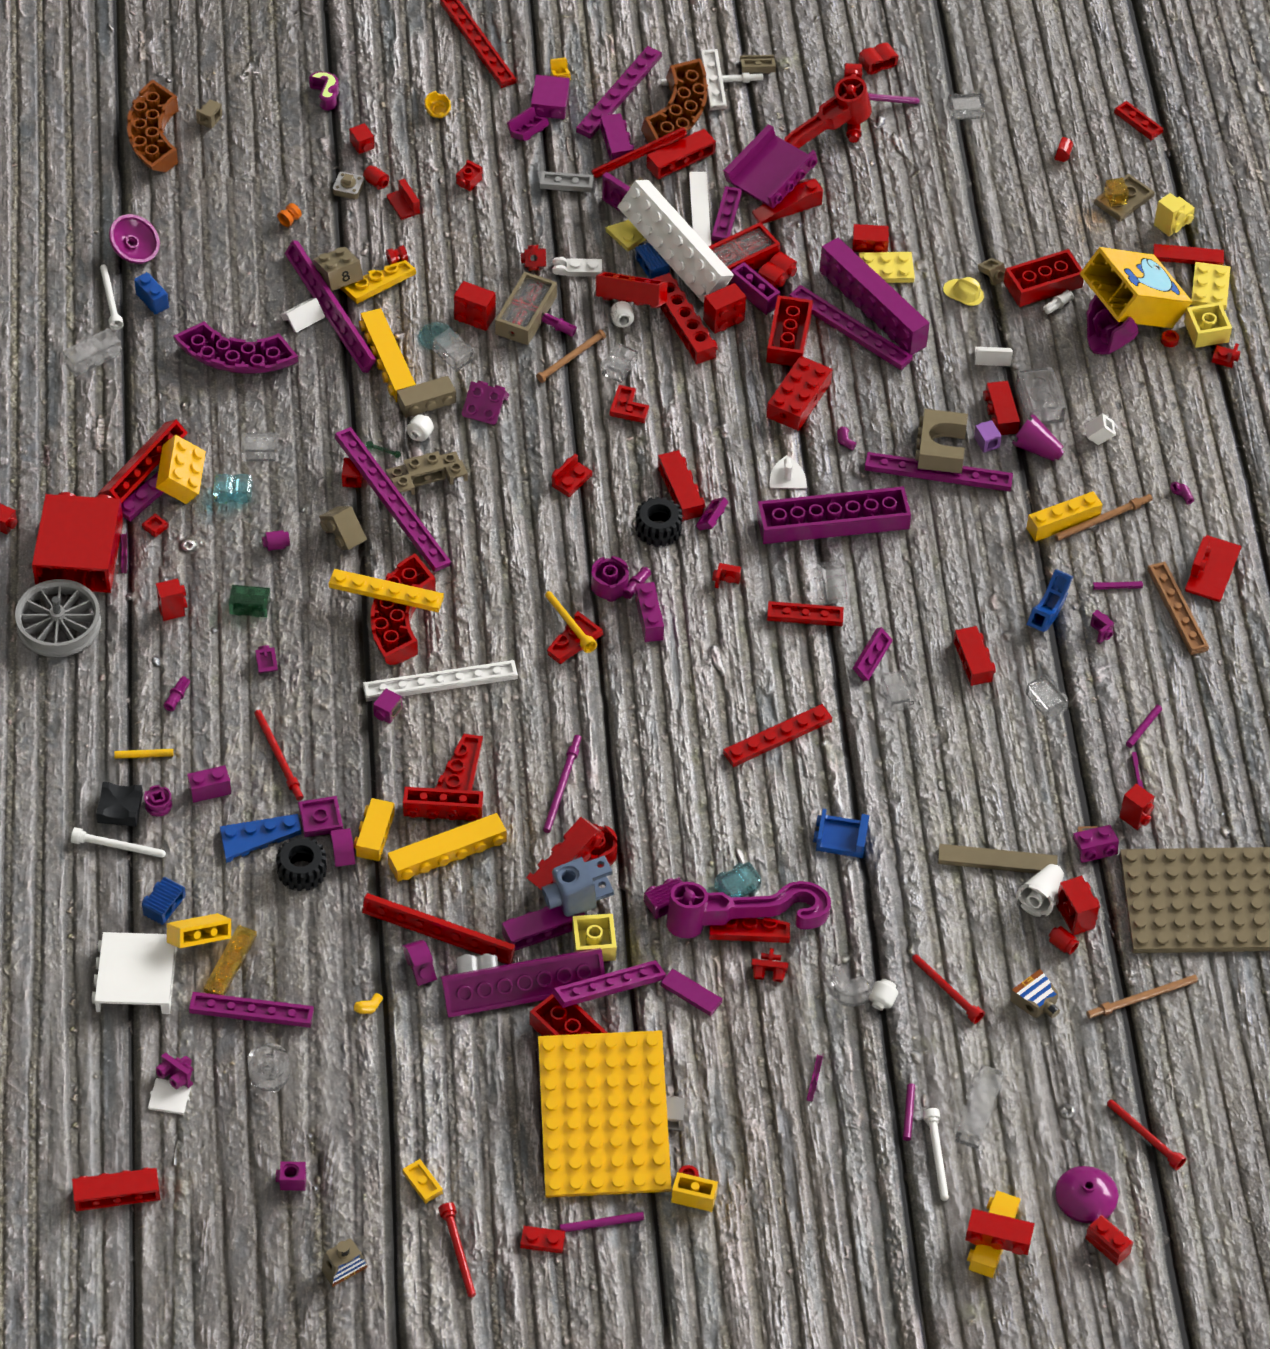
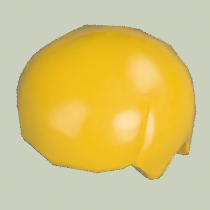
[425,91,451,118]

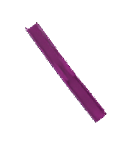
[121,531,127,573]
[1093,581,1143,590]
[1131,752,1143,788]
[806,1054,823,1102]

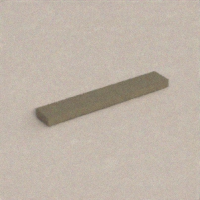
[938,844,1058,874]

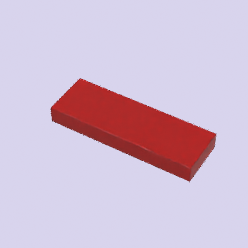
[1114,101,1163,140]

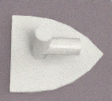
[770,455,807,489]

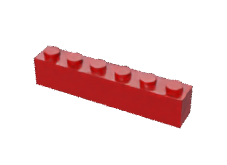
[98,419,187,503]

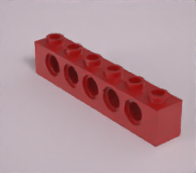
[652,273,718,365]

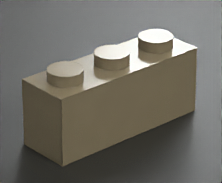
[397,376,456,418]

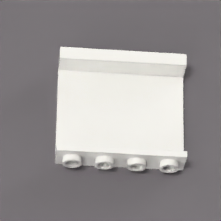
[92,932,177,1014]

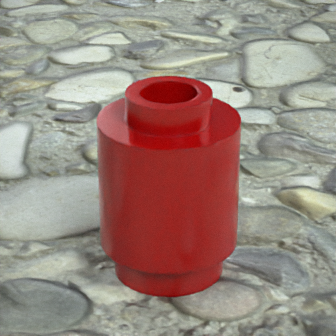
[363,165,389,190]
[1049,926,1079,955]

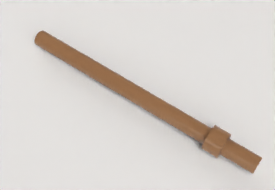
[1054,494,1153,541]
[1086,975,1198,1019]

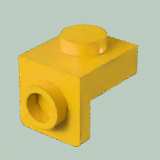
[550,58,571,80]

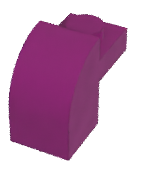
[330,828,355,867]
[402,940,437,986]

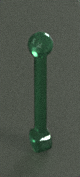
[366,441,401,458]

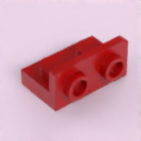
[551,454,592,497]

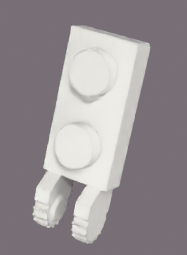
[552,257,602,277]

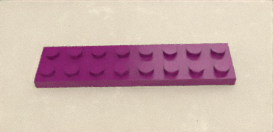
[441,948,605,1018]

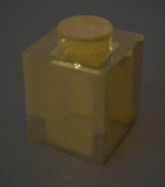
[1104,177,1129,207]

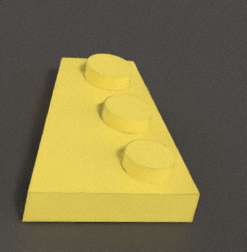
[605,220,646,252]

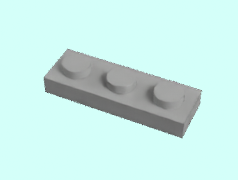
[540,171,594,192]

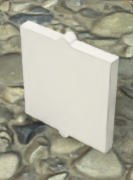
[148,1078,192,1115]

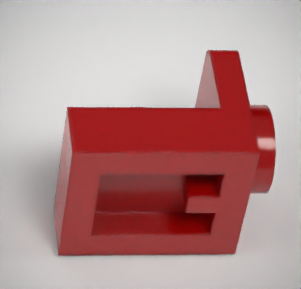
[1212,343,1241,368]
[712,563,741,589]

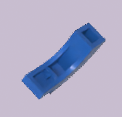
[1026,569,1074,632]

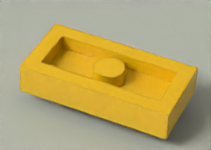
[402,1159,443,1204]

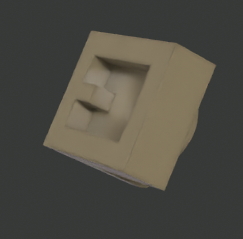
[978,258,1005,285]

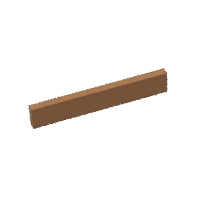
[1147,562,1209,655]

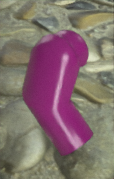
[837,426,857,451]
[1170,482,1194,504]

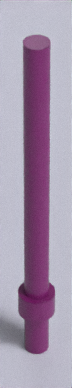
[543,735,581,833]

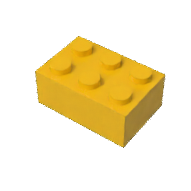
[156,435,206,504]

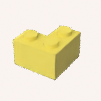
[1154,193,1195,236]

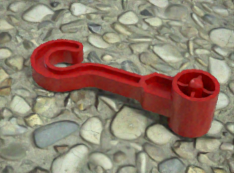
[784,76,872,149]

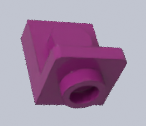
[255,645,278,674]

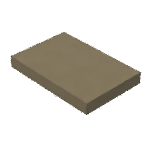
[1094,174,1155,222]

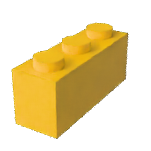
[353,798,395,861]
[167,913,231,948]

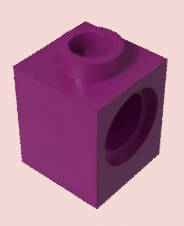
[276,1161,307,1191]

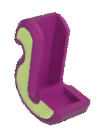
[309,71,339,111]

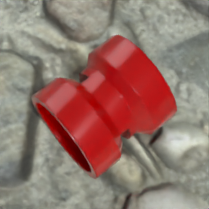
[386,245,408,265]

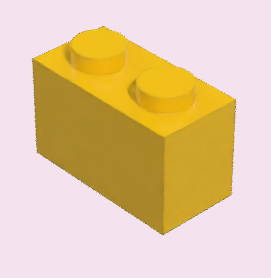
[671,1172,718,1212]

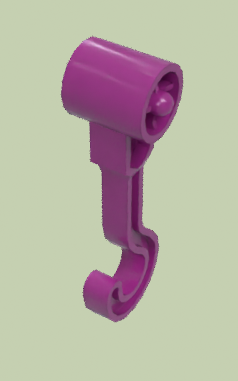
[666,881,831,938]

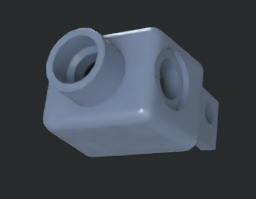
[541,855,614,917]

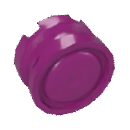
[144,785,172,817]

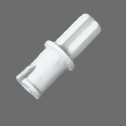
[1043,290,1074,314]

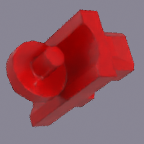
[751,948,789,982]

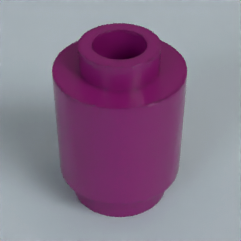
[262,530,290,551]

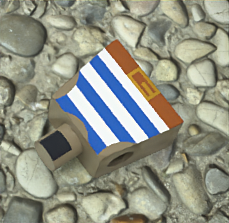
[1010,969,1060,1019]
[321,1239,367,1287]

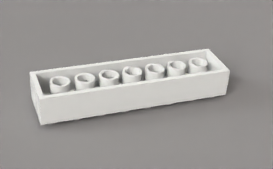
[618,180,734,303]

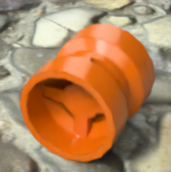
[277,203,302,227]

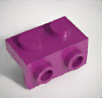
[507,107,549,141]
[1073,825,1119,863]

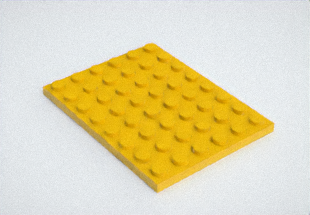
[538,1030,672,1198]

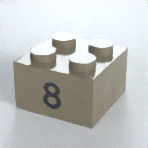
[313,247,363,291]

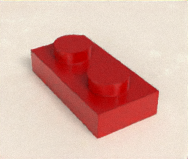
[520,1225,565,1254]

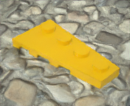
[340,260,416,304]

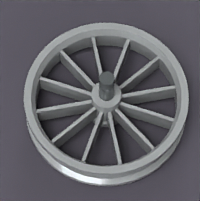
[15,579,101,657]

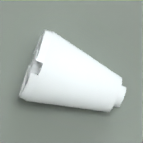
[1016,864,1064,917]

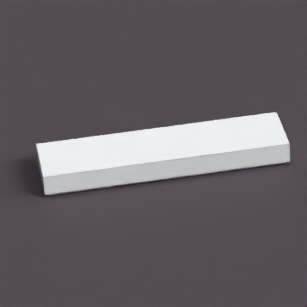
[700,49,727,111]

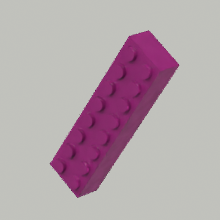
[819,237,930,355]
[757,486,911,544]

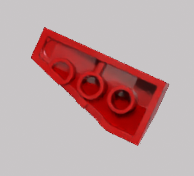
[752,178,823,224]

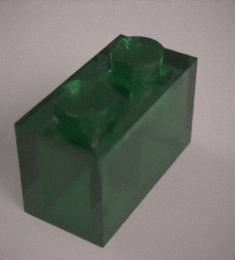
[229,585,271,617]

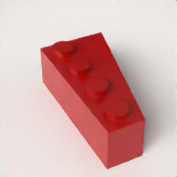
[526,817,605,890]

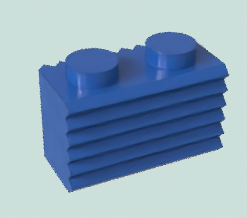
[635,243,671,279]
[134,272,169,314]
[142,877,186,925]

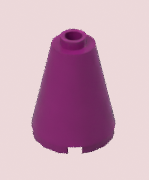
[1012,414,1065,461]

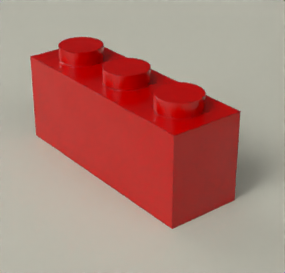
[983,381,1020,435]
[953,626,996,686]
[965,1208,1035,1255]

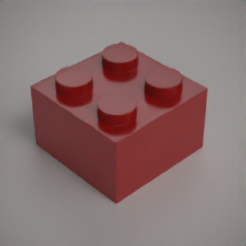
[454,281,496,331]
[703,283,746,334]
[1056,875,1100,935]

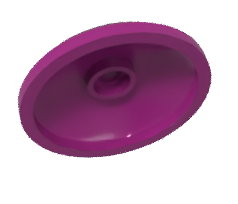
[109,214,160,264]
[1055,1166,1118,1223]

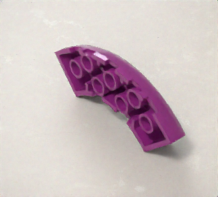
[173,321,298,374]

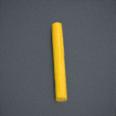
[114,749,174,759]

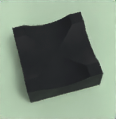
[96,782,143,827]

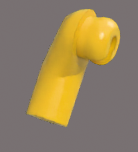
[354,993,383,1014]

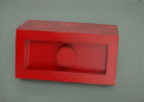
[387,179,420,220]

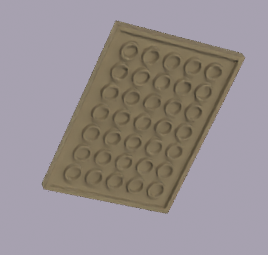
[1120,847,1270,953]

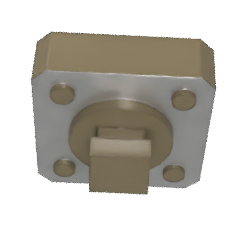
[333,172,364,200]

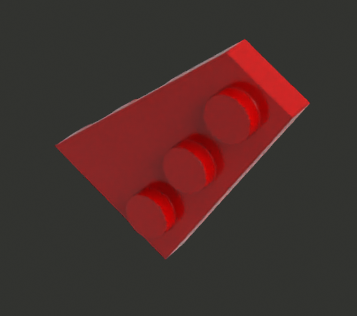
[547,611,603,664]

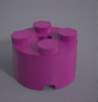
[591,556,629,602]

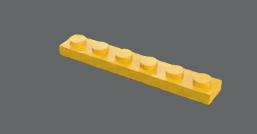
[329,569,444,612]

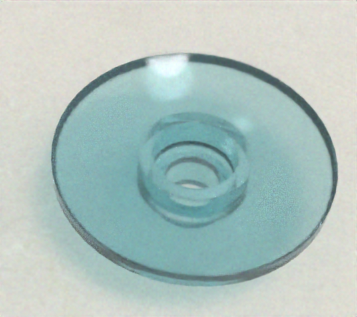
[419,322,455,350]

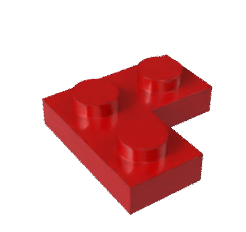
[609,385,649,423]

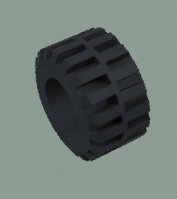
[635,497,683,547]
[276,837,327,891]

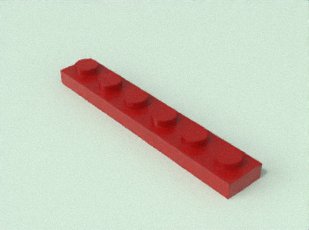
[723,704,832,767]

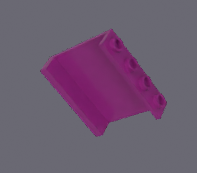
[723,124,818,208]

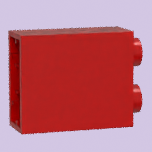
[32,492,123,593]

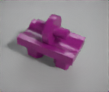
[156,1052,193,1090]

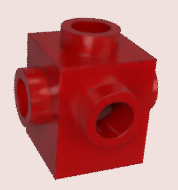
[521,245,546,270]

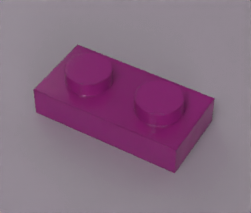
[695,497,728,531]

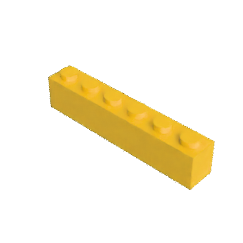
[358,308,416,402]
[388,813,507,882]

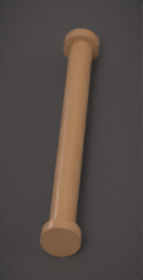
[536,329,606,383]

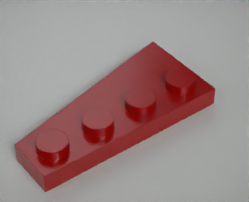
[435,734,483,791]
[709,917,790,943]

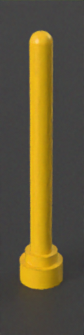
[545,591,597,653]

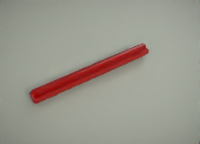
[591,127,687,178]

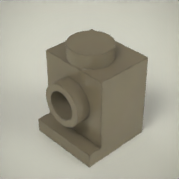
[196,99,222,129]

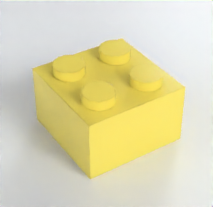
[1184,302,1232,348]
[572,914,617,961]

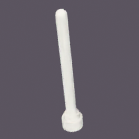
[100,264,124,330]
[71,827,166,858]
[923,1108,949,1201]

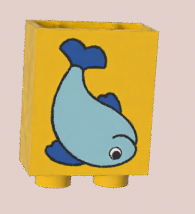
[1080,247,1192,328]

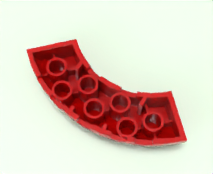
[371,553,436,665]

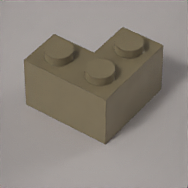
[319,506,367,550]

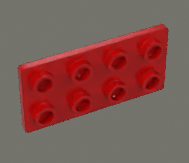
[1185,535,1241,602]

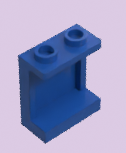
[813,809,870,858]

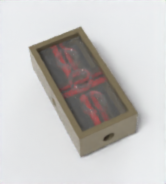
[495,271,557,345]

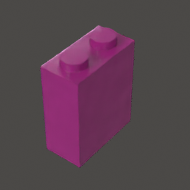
[531,75,570,119]

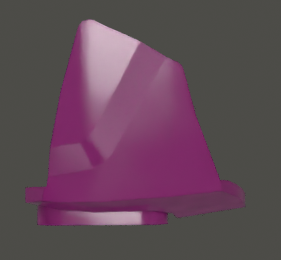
[1086,294,1139,355]

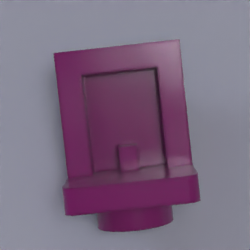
[1090,610,1114,644]

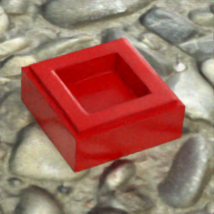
[142,514,169,538]

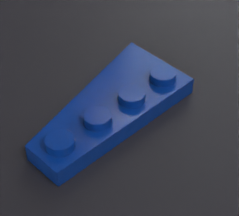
[220,814,302,863]

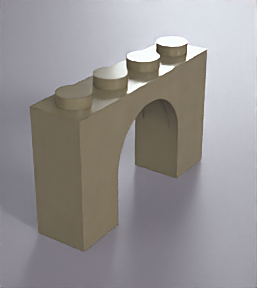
[915,409,968,474]

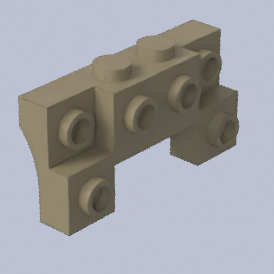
[386,451,468,495]

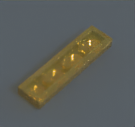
[204,925,257,995]

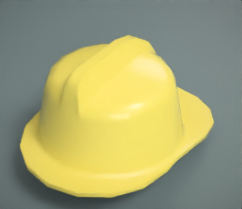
[943,277,984,306]

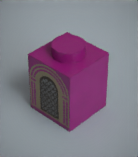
[373,688,402,724]

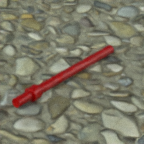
[254,709,304,801]

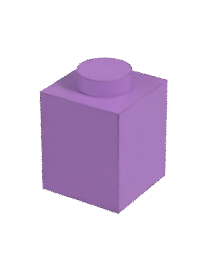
[974,420,1002,453]

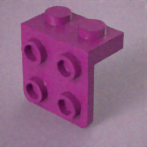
[462,380,509,425]

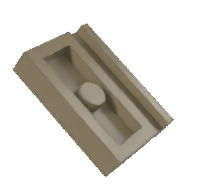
[740,55,776,74]

